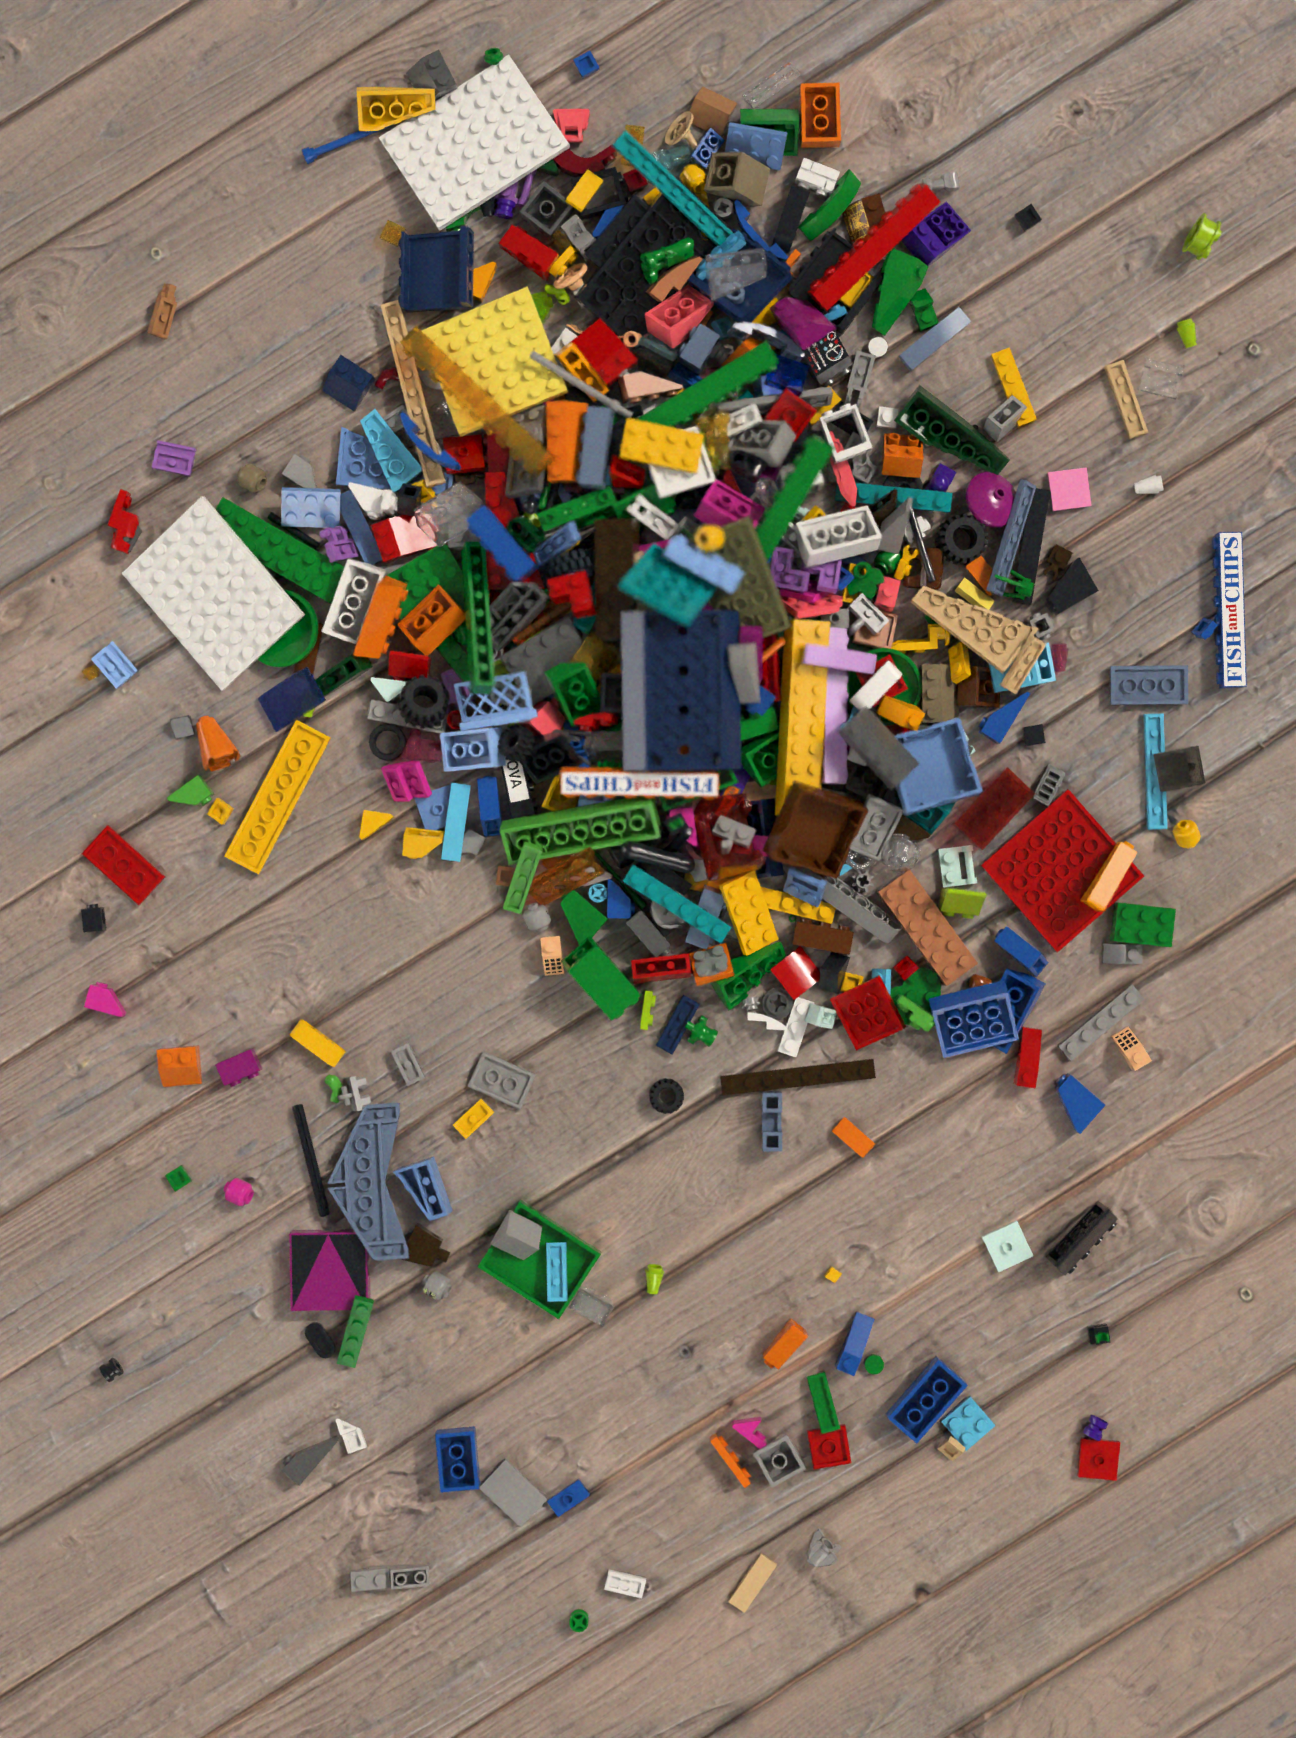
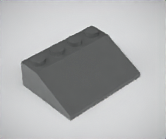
[499,617,596,706]

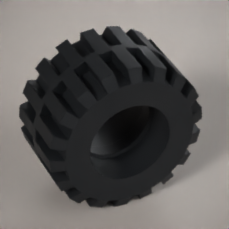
[935,514,988,565]
[398,675,449,729]

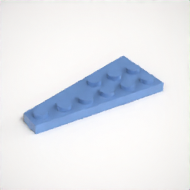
[336,427,454,496]

